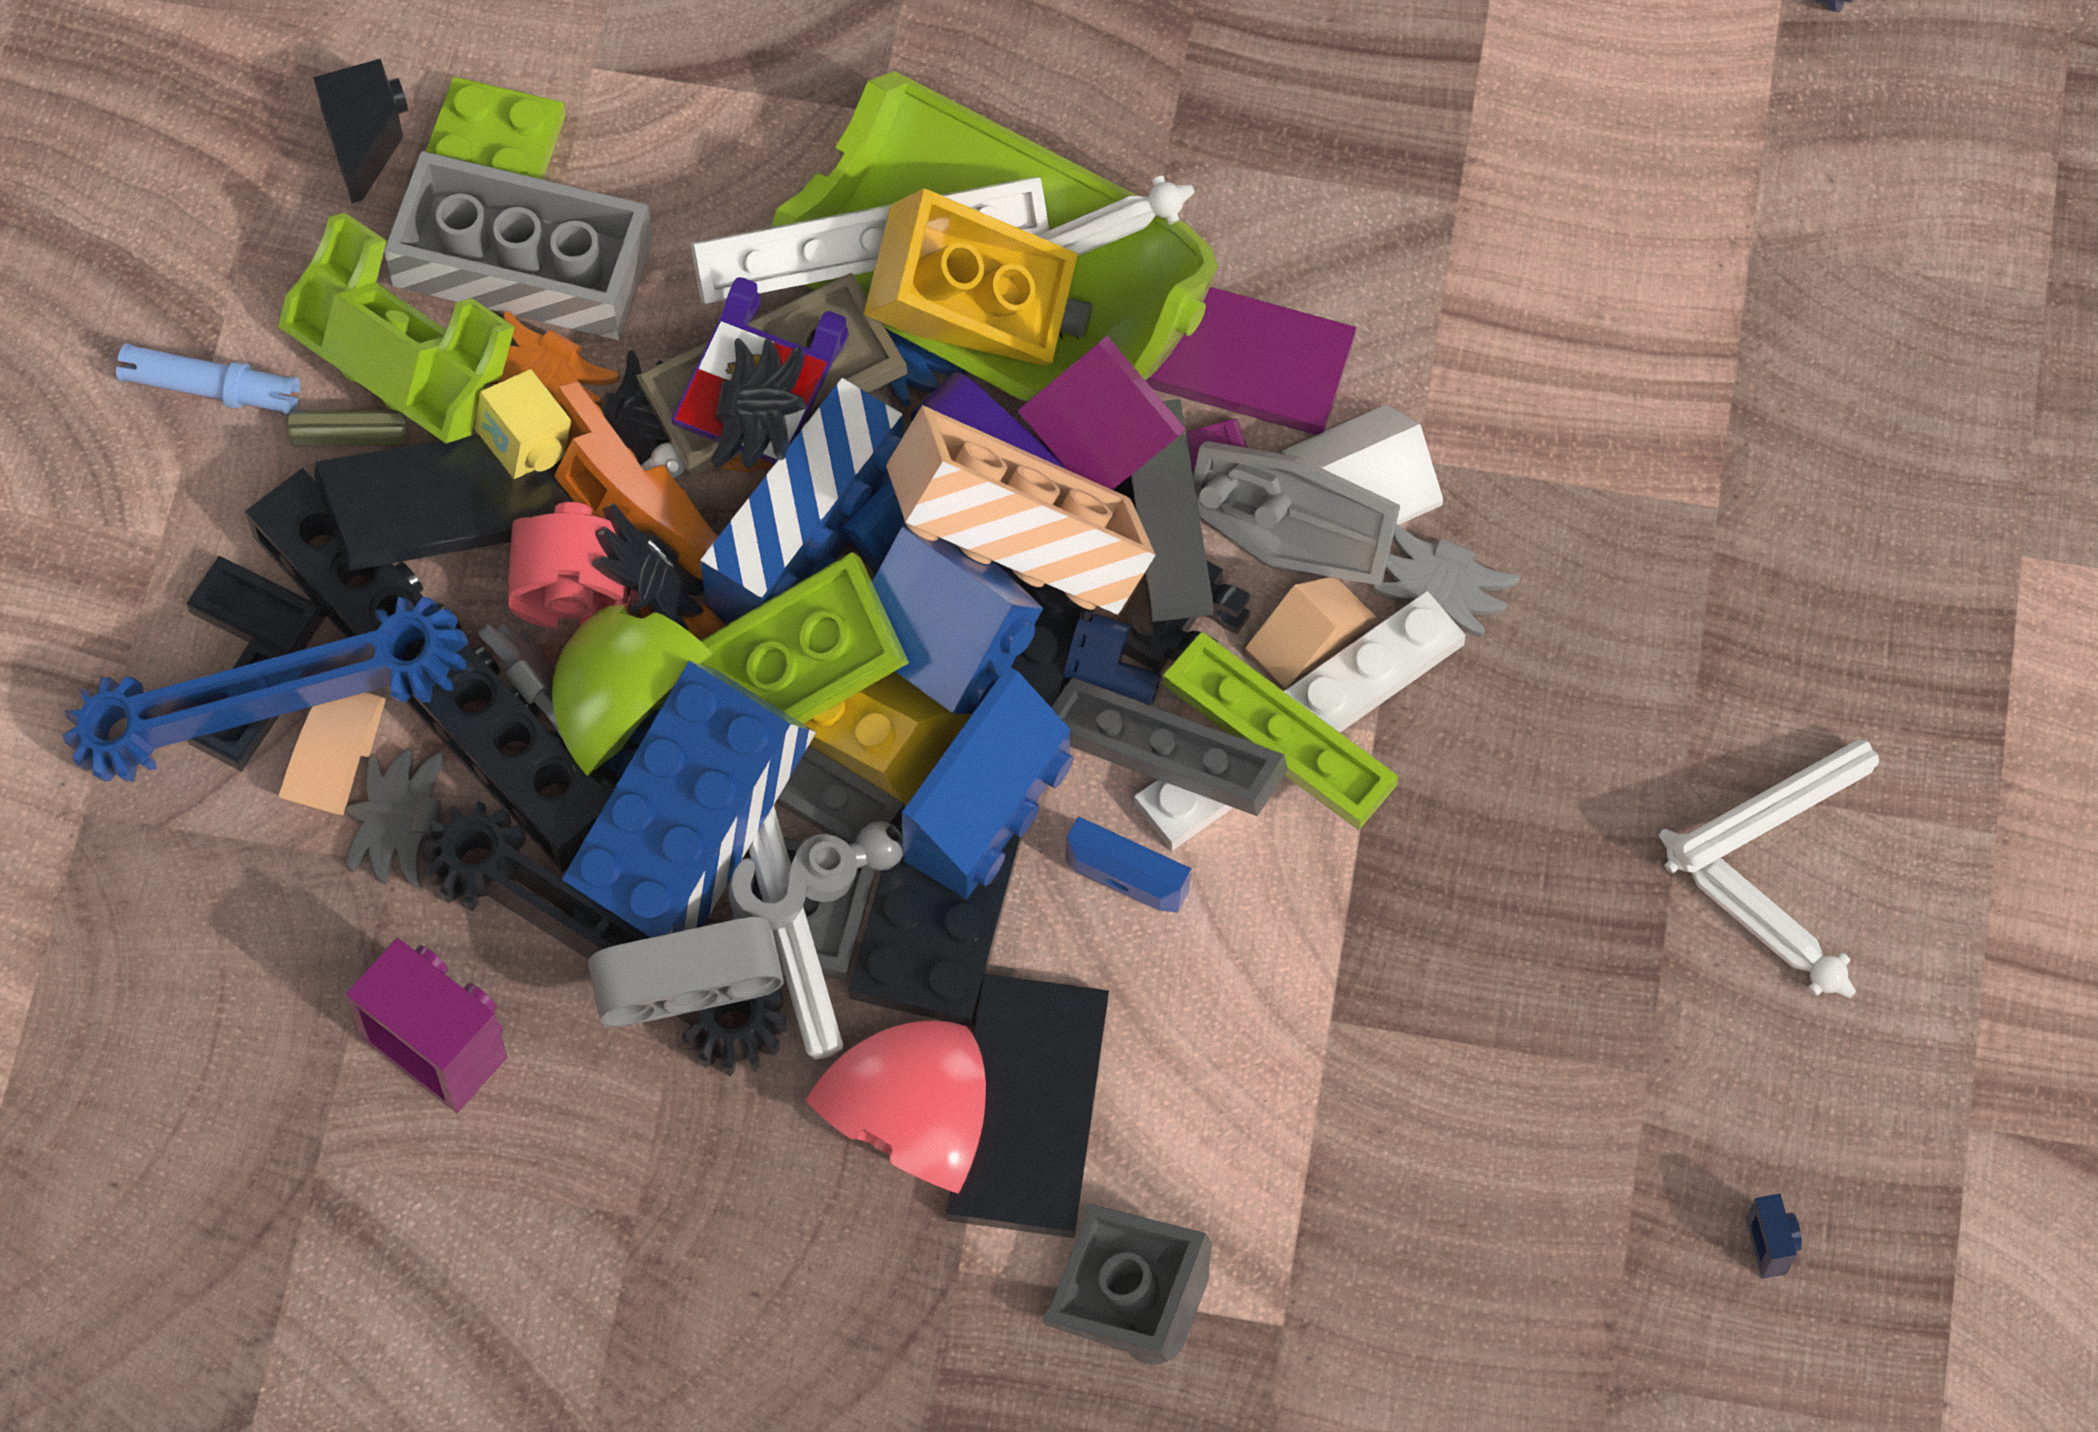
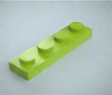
[1163,631,1399,831]

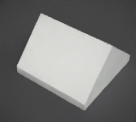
[1281,404,1443,525]

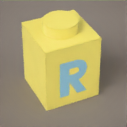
[474,369,571,479]

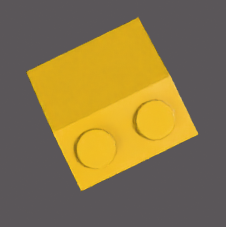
[804,671,972,806]

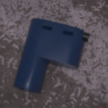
[1063,608,1161,706]

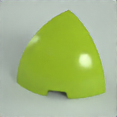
[552,605,713,776]

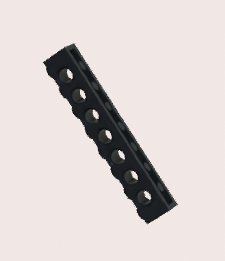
[245,468,615,872]

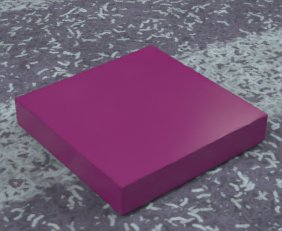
[1017,336,1186,490]

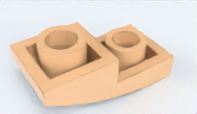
[278,692,386,815]

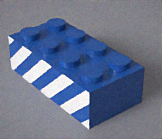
[700,378,903,625]
[562,661,816,938]

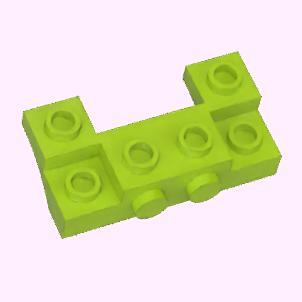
[278,212,515,443]

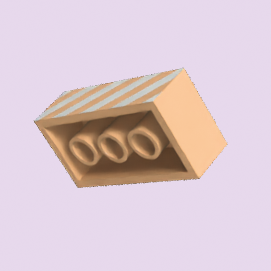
[886,405,1155,615]

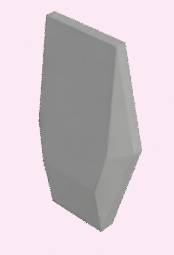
[1193,441,1401,585]

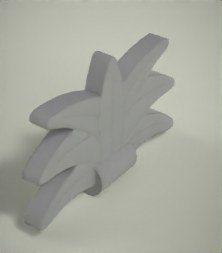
[1373,524,1520,638]

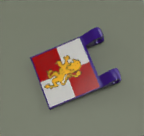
[671,277,849,464]

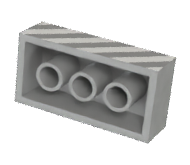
[384,151,653,340]

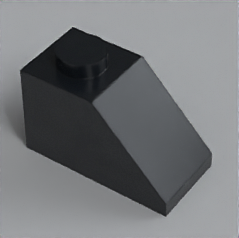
[313,58,409,203]

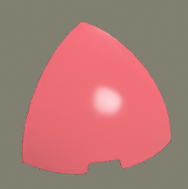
[805,1021,986,1194]

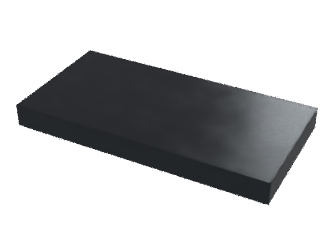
[314,434,574,571]
[947,974,1109,1238]

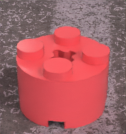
[507,502,631,629]

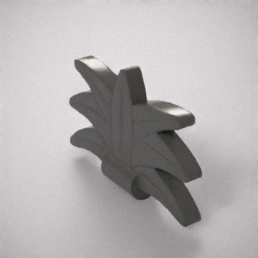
[478,624,562,738]
[346,749,445,888]

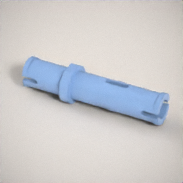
[116,343,300,415]

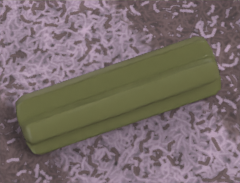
[287,410,407,446]

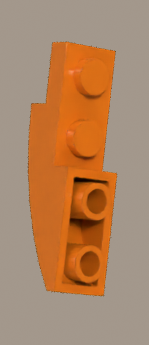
[554,381,719,595]

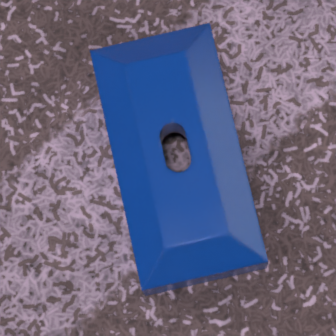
[1066,816,1192,913]

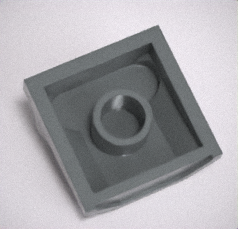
[1042,1203,1212,1365]

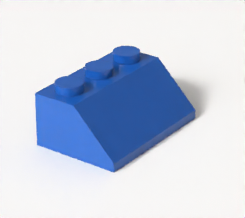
[902,666,1074,900]

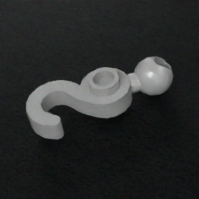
[728,821,904,930]

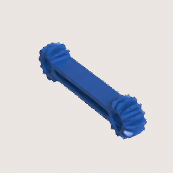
[62,597,468,782]

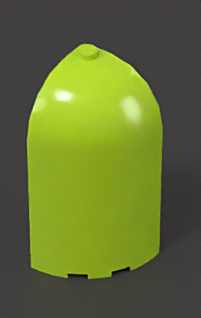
[770,71,1218,401]

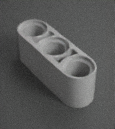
[588,917,784,1027]

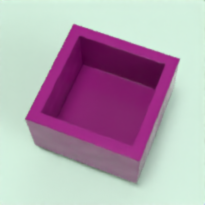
[345,937,508,1113]

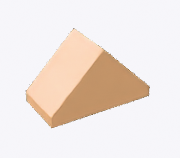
[1245,577,1376,691]

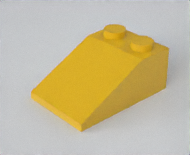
[864,188,1078,366]

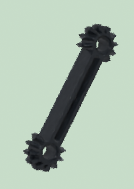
[421,800,788,1077]

